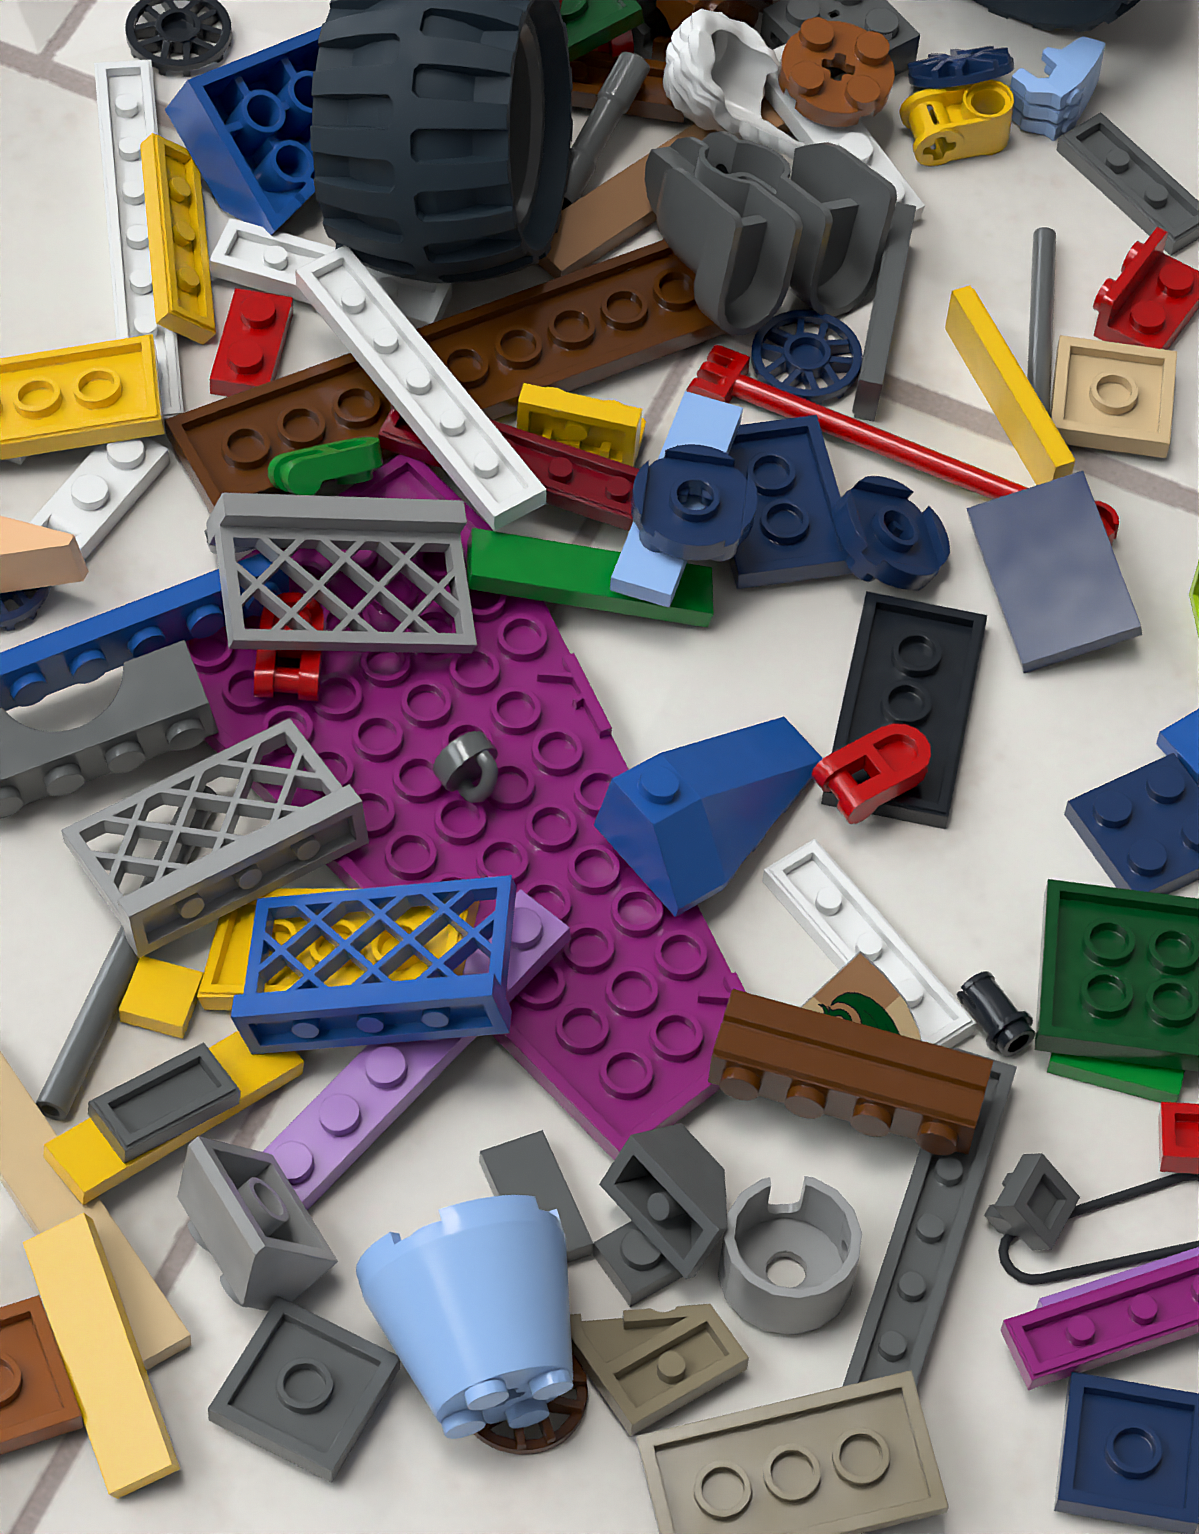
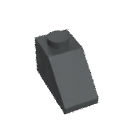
[599,1123,727,1279]

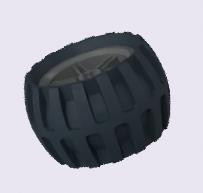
[310,0,573,283]

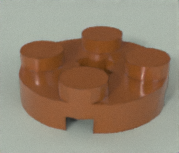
[778,17,895,127]

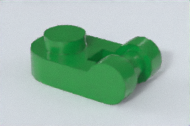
[268,437,384,496]

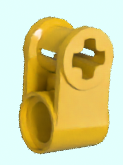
[899,79,1014,166]

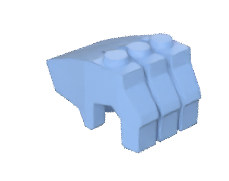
[1010,36,1105,141]

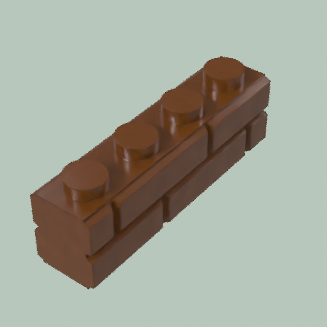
[708,989,994,1155]

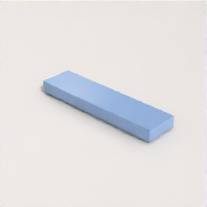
[610,391,743,608]

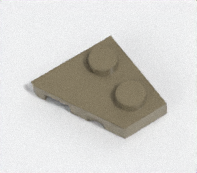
[570,1304,749,1437]

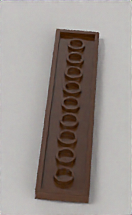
[165,239,727,514]

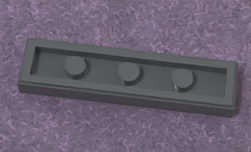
[852,202,916,421]

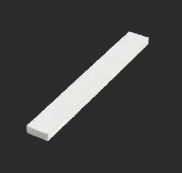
[94,60,184,432]

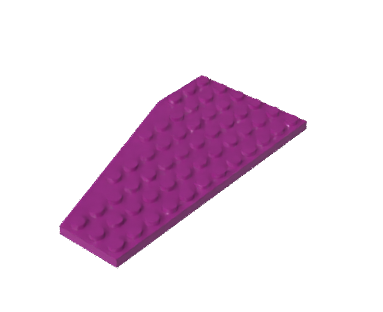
[185,455,746,1160]

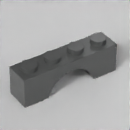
[0,640,219,819]

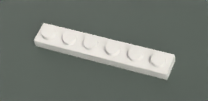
[295,245,546,531]

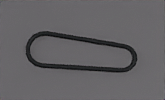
[998,1173,1199,1285]

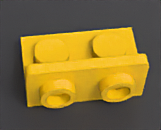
[516,383,646,467]

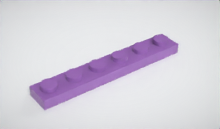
[263,889,571,1210]

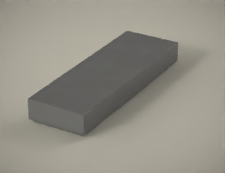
[1056,112,1199,256]

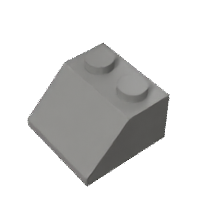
[177,1136,338,1311]

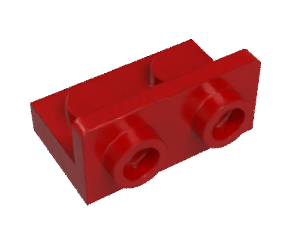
[1093,227,1199,350]

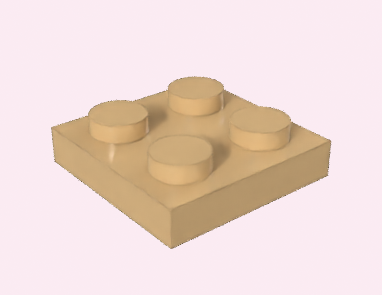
[1050,335,1177,458]

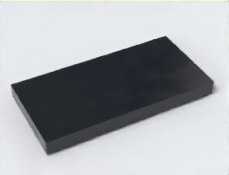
[821,591,988,829]

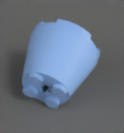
[356,1195,573,1439]

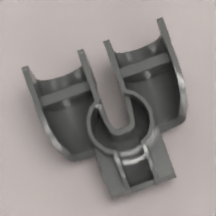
[644,131,897,336]

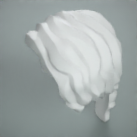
[663,9,806,159]

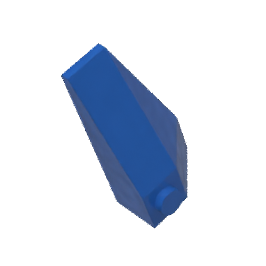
[594,716,823,917]

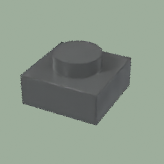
[592,1221,683,1307]

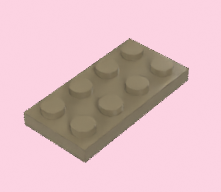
[636,1370,949,1534]

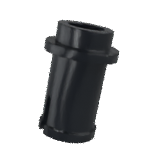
[957,971,1035,1057]

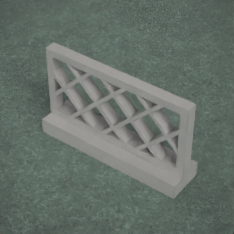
[206,493,477,653]
[61,718,369,958]

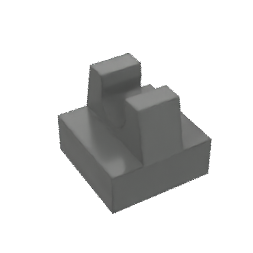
[984,1153,1080,1250]

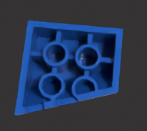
[165,26,322,235]

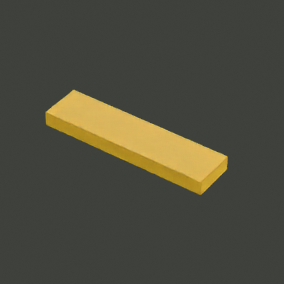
[140,133,216,345]
[945,285,1076,485]
[43,1031,304,1205]
[22,1213,181,1499]

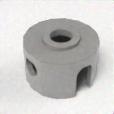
[718,1176,862,1335]

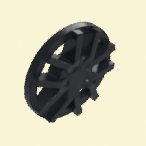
[125,0,232,77]

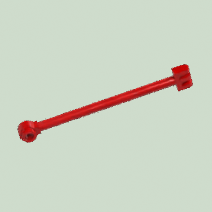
[686,345,1119,546]

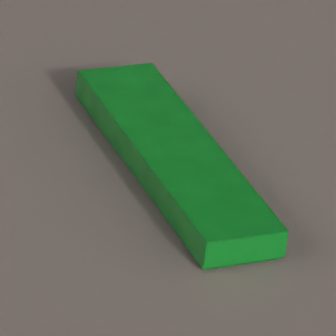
[467,528,714,628]

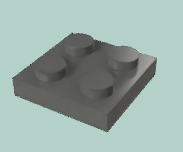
[208,1296,400,1483]

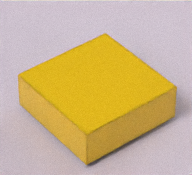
[119,956,204,1039]

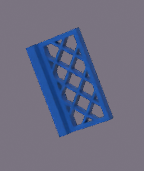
[231,875,517,1054]

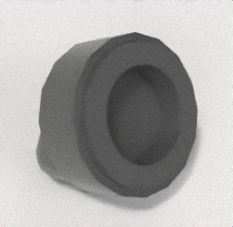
[433,731,498,803]

